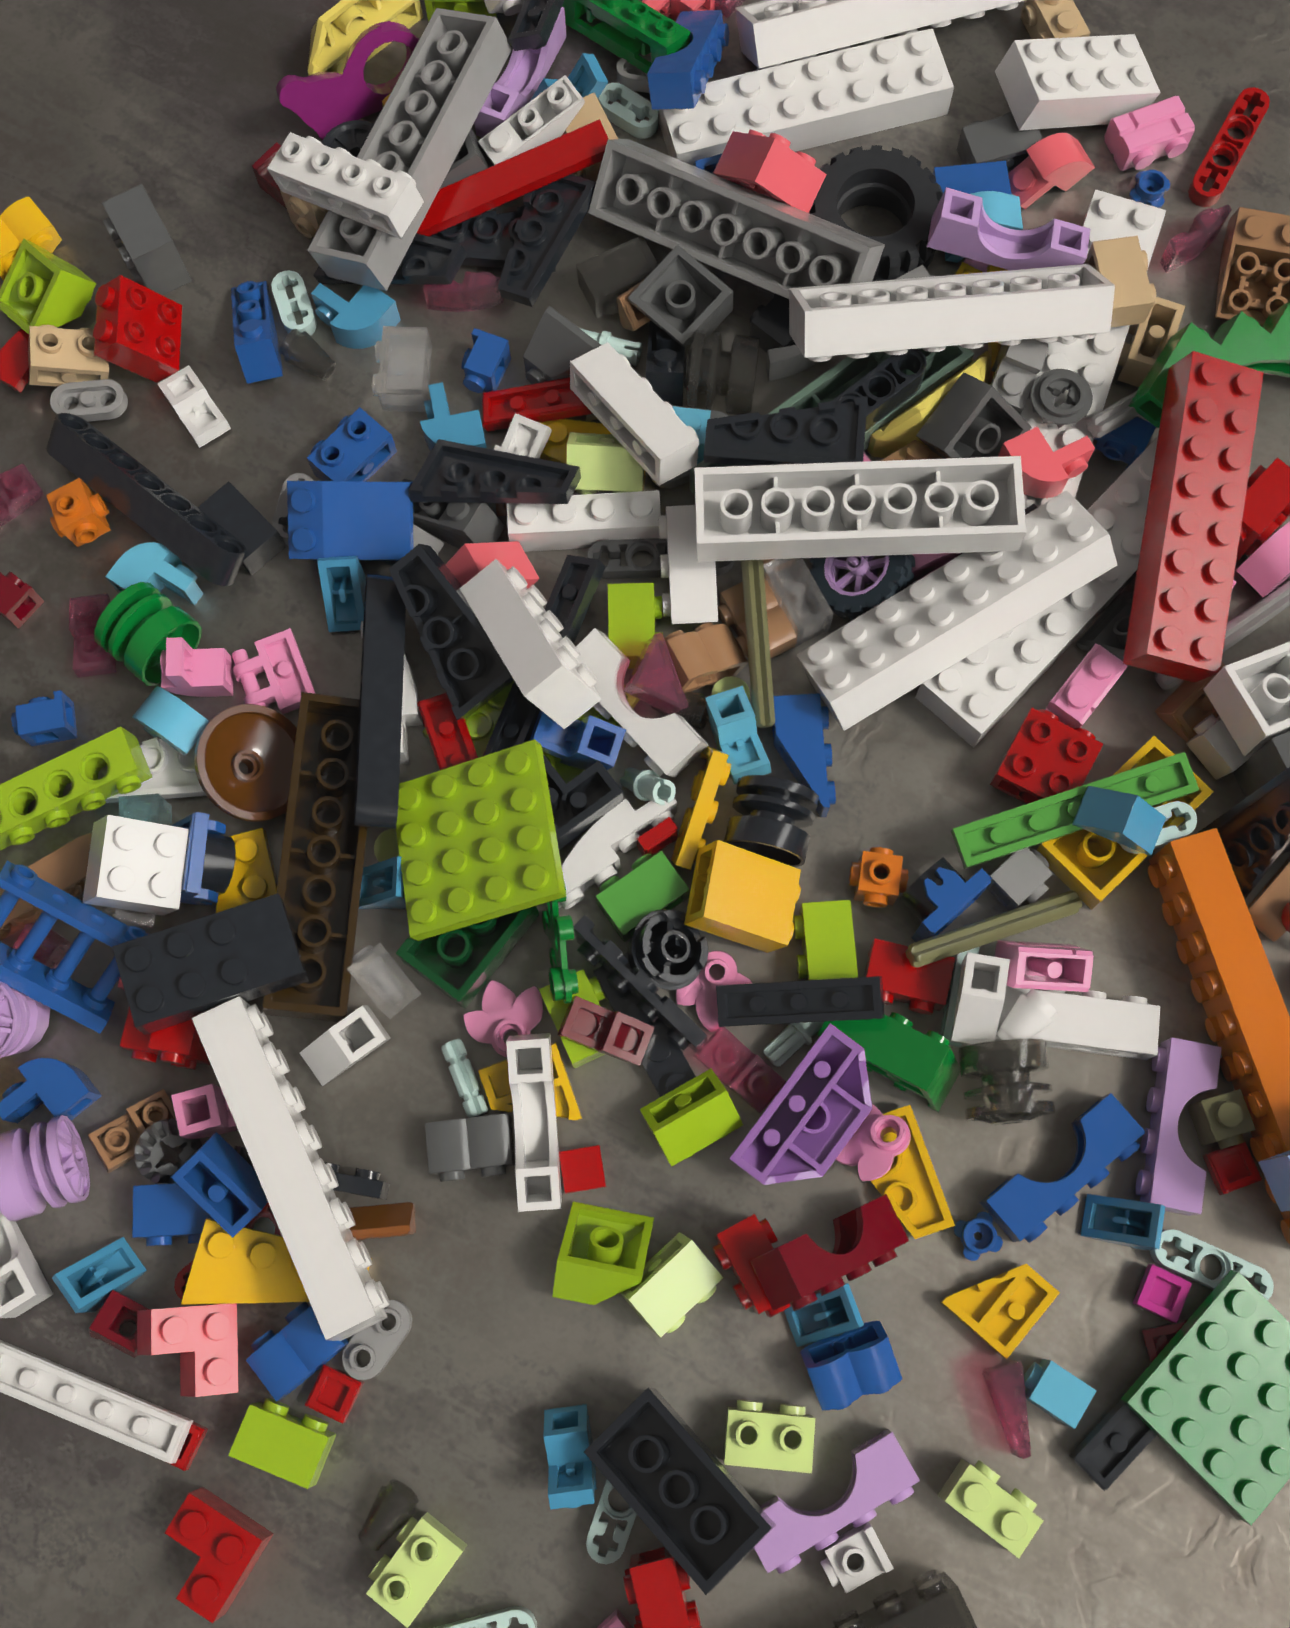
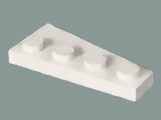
[71,737,206,803]

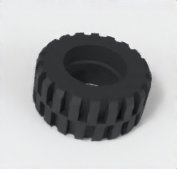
[809,145,943,281]

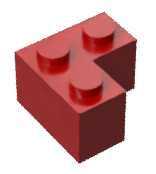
[120,1007,210,1070]
[165,1487,274,1624]

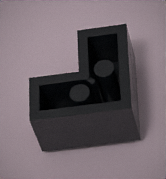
[543,754,623,850]

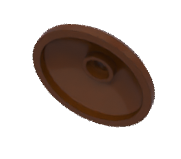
[194,704,297,822]

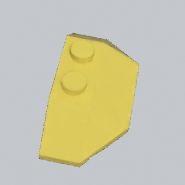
[308,0,423,76]
[867,351,992,458]

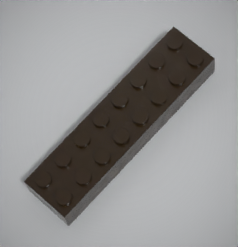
[262,692,368,1022]

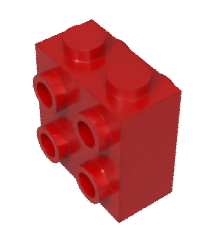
[93,275,182,383]
[1236,457,1290,563]
[990,707,1103,804]
[712,1214,791,1317]
[623,1546,702,1628]

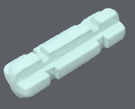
[441,1039,488,1118]

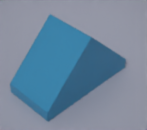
[317,556,366,632]
[1073,786,1166,856]
[359,856,406,909]
[1081,1194,1166,1250]
[52,1237,147,1313]
[784,1283,864,1347]

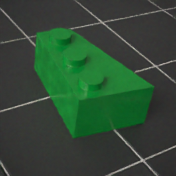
[817,1012,961,1112]

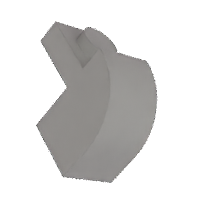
[990,339,1048,413]

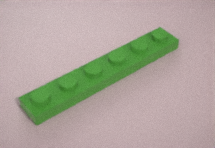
[951,752,1199,869]

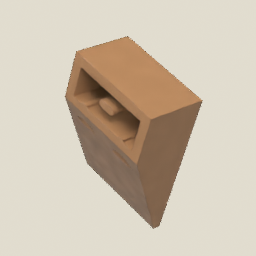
[1215,207,1290,327]

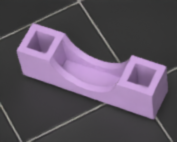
[474,7,567,138]
[927,187,1090,270]
[1136,1037,1222,1216]
[754,1429,920,1574]

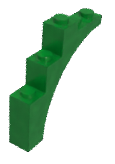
[1128,301,1290,428]

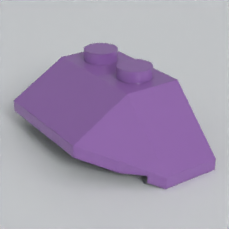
[730,1023,872,1185]

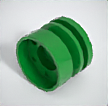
[94,582,202,686]

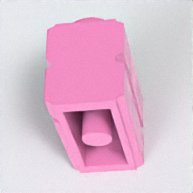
[1104,96,1195,171]
[1045,643,1128,728]
[995,940,1094,992]

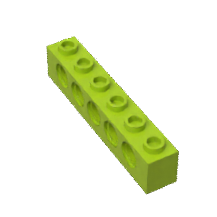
[0,726,152,850]

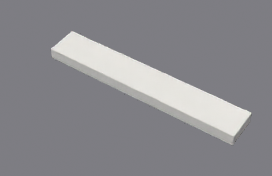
[0,1340,193,1464]

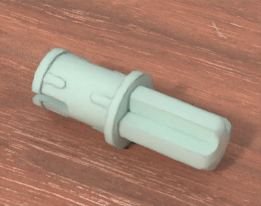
[620,767,676,805]
[763,1021,825,1067]

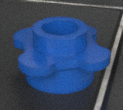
[1129,170,1170,208]
[953,1212,1003,1261]

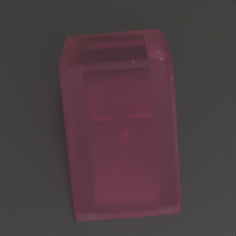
[624,632,689,714]

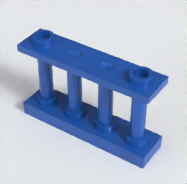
[0,860,148,1033]

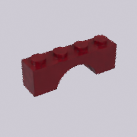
[750,1194,909,1311]

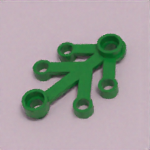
[542,882,579,1004]

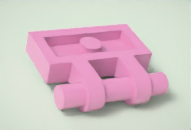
[231,628,316,714]

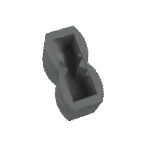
[425,1114,515,1182]

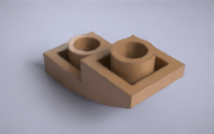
[88,1089,176,1173]

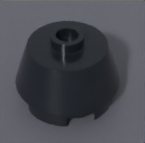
[628,909,709,990]

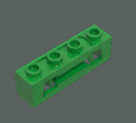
[562,0,690,74]

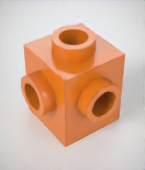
[46,478,111,547]
[849,847,909,908]

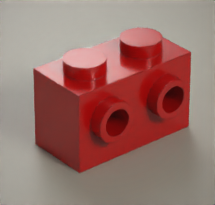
[864,938,955,1015]

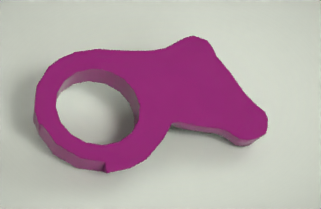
[276,21,420,140]

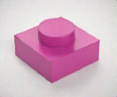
[1132,1264,1192,1323]

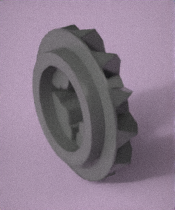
[1029,369,1093,429]
[134,1119,202,1184]

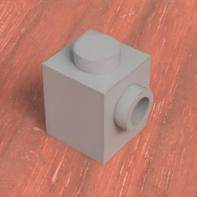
[987,848,1053,911]

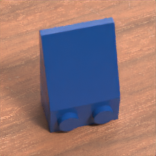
[287,481,414,560]

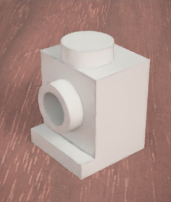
[820,1522,894,1594]

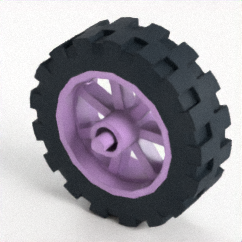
[809,554,915,620]

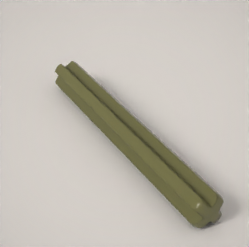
[741,560,775,728]
[905,890,1083,968]

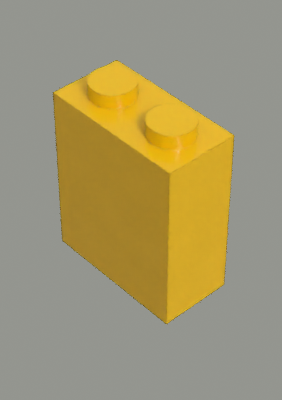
[684,840,801,953]

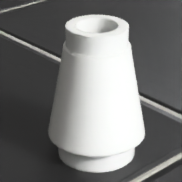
[996,989,1057,1052]

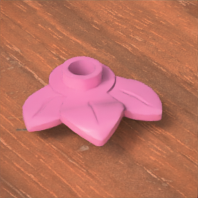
[676,950,752,1032]
[464,980,543,1058]
[835,1104,911,1181]

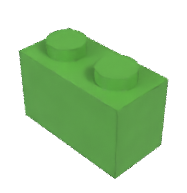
[596,851,690,943]

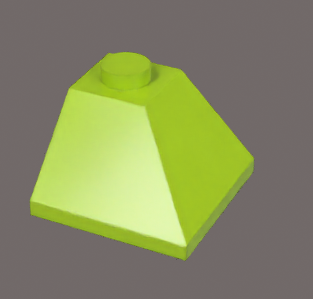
[0,238,96,334]
[552,1201,654,1305]

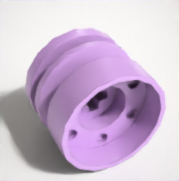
[0,981,50,1058]
[0,1115,90,1221]

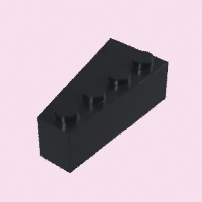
[389,544,514,720]

